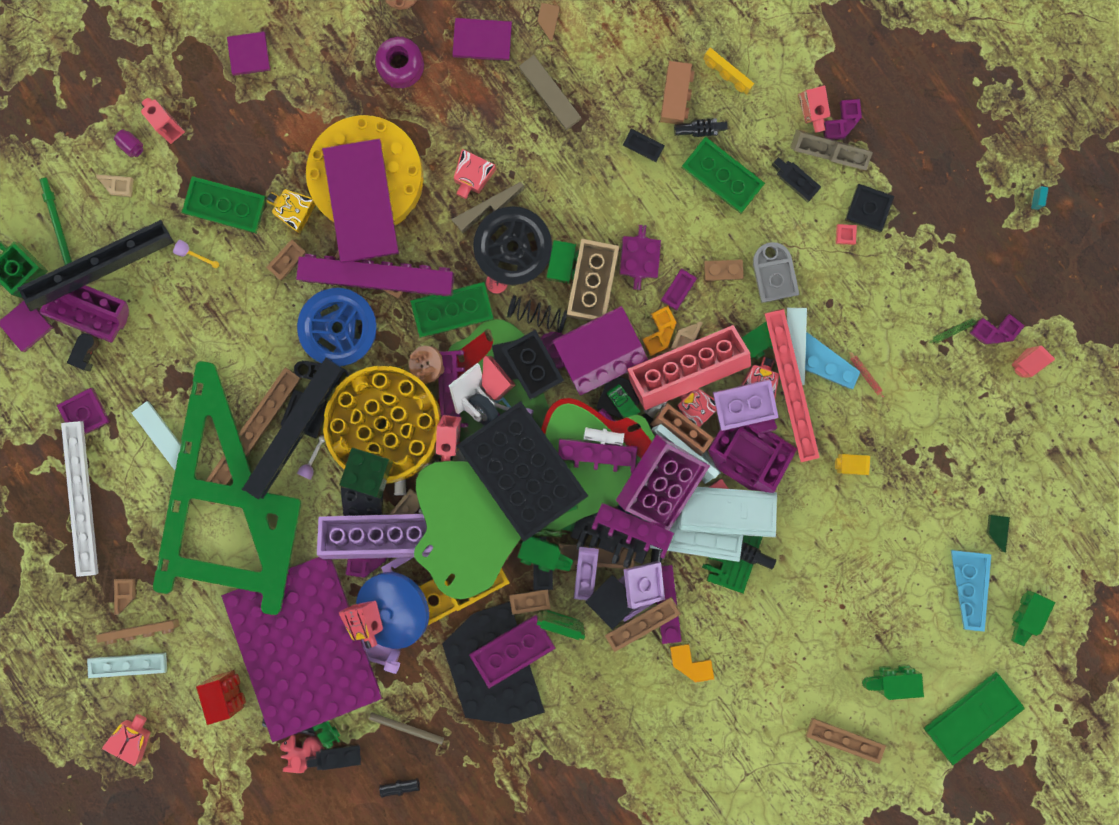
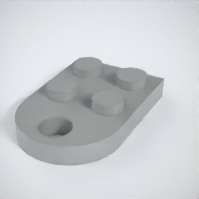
[753,242,800,303]

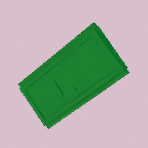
[537,609,585,640]
[923,671,1025,765]

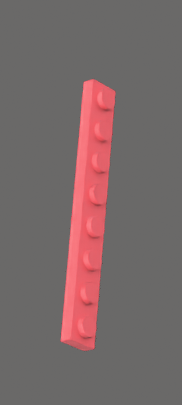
[764,308,820,462]

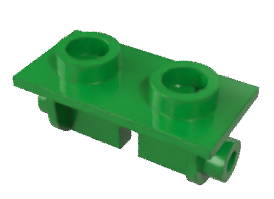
[312,721,340,749]

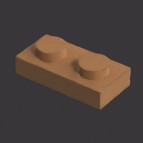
[266,240,307,281]
[704,260,744,281]
[509,589,551,615]

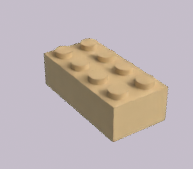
[567,239,619,321]

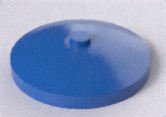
[356,572,429,649]

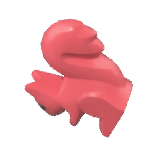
[280,735,324,773]

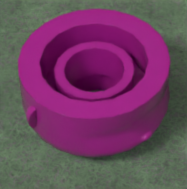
[375,36,424,88]

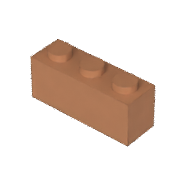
[660,61,694,124]
[650,403,714,456]

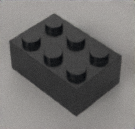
[501,330,564,400]

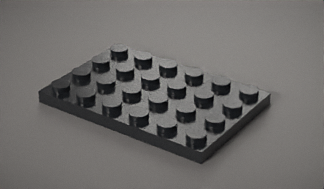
[457,401,588,542]

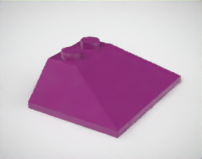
[708,425,797,493]

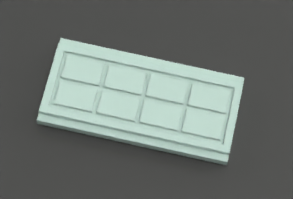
[681,487,777,537]
[650,511,743,562]

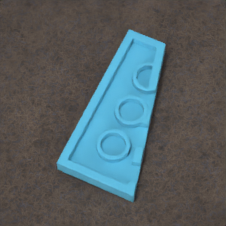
[805,332,860,390]
[950,550,991,632]

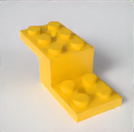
[419,568,510,625]

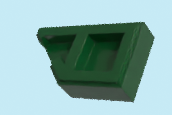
[987,515,1010,552]

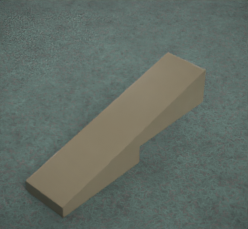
[519,55,582,131]
[790,129,873,170]
[451,182,524,234]

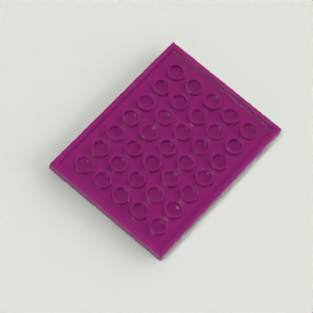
[221,557,383,743]

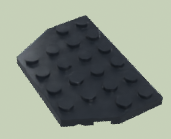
[442,601,545,724]

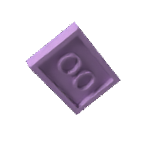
[713,379,779,431]

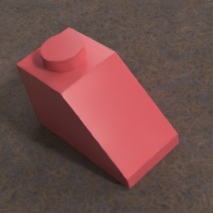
[1011,345,1055,378]
[482,356,516,400]

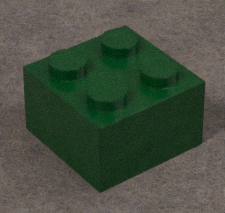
[339,448,393,498]

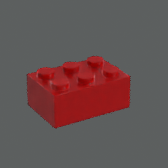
[196,670,246,725]

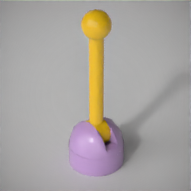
[173,240,219,268]

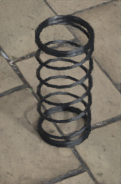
[507,295,567,333]

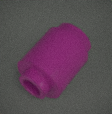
[114,129,143,158]

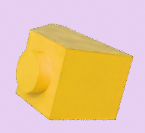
[835,454,870,475]

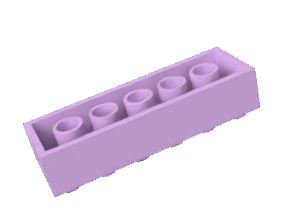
[317,514,433,559]

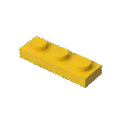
[703,48,754,94]

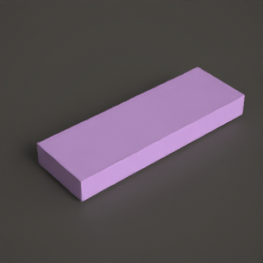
[574,547,599,600]

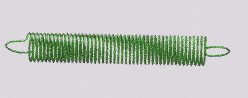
[929,318,980,343]
[536,529,567,537]

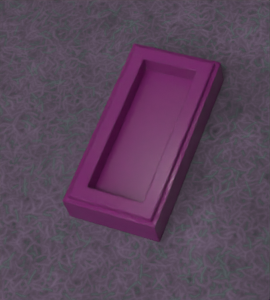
[661,268,697,311]

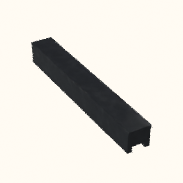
[17,220,174,312]
[242,357,345,499]

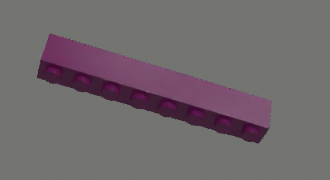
[296,254,455,297]

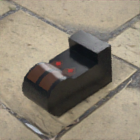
[67,333,99,372]

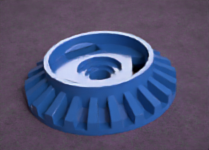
[297,288,377,367]

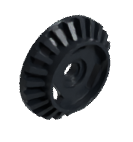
[473,206,552,286]

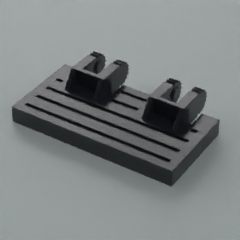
[570,513,647,568]

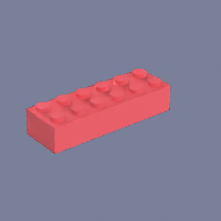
[627,325,751,410]

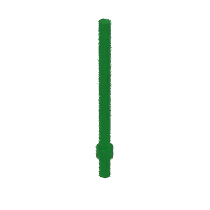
[39,178,72,265]

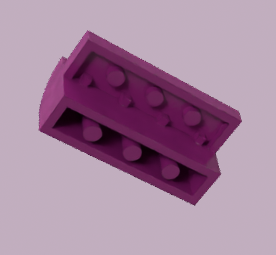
[39,285,129,343]

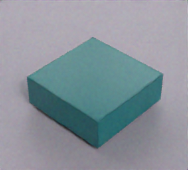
[1031,186,1048,210]

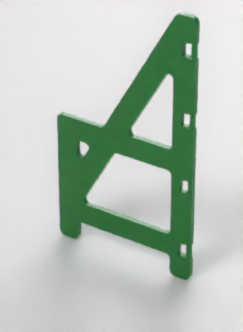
[153,361,301,615]

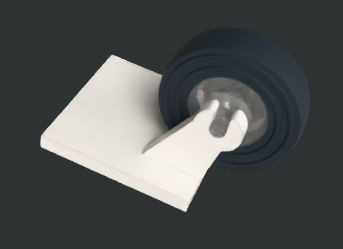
[449,363,499,426]

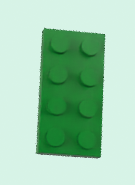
[681,137,765,214]
[181,176,267,234]
[410,282,494,338]

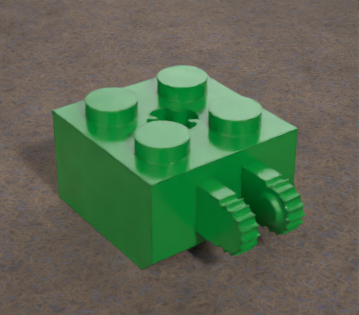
[0,241,48,298]
[862,665,924,700]

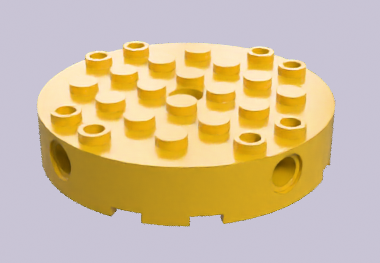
[306,115,424,226]
[323,366,441,483]

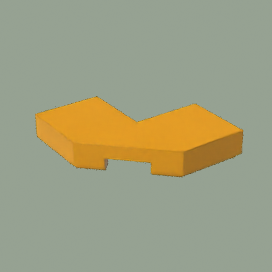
[642,306,677,357]
[670,643,714,683]

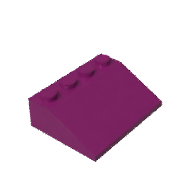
[552,306,648,396]
[616,434,710,531]

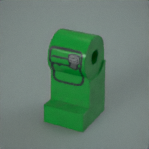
[607,384,641,419]

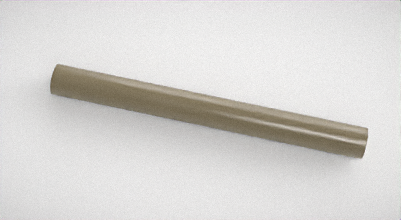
[369,712,444,745]

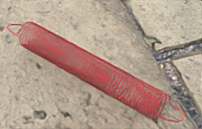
[849,352,884,398]

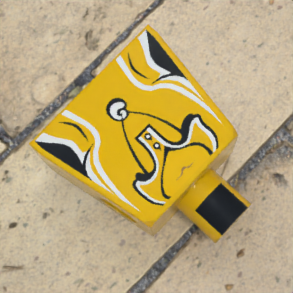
[267,189,316,234]

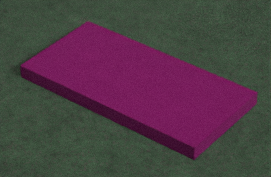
[322,139,399,263]

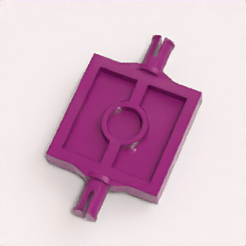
[619,225,661,290]

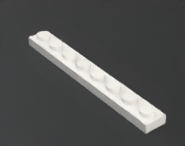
[61,421,98,577]

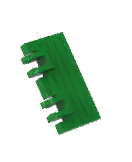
[702,535,763,594]

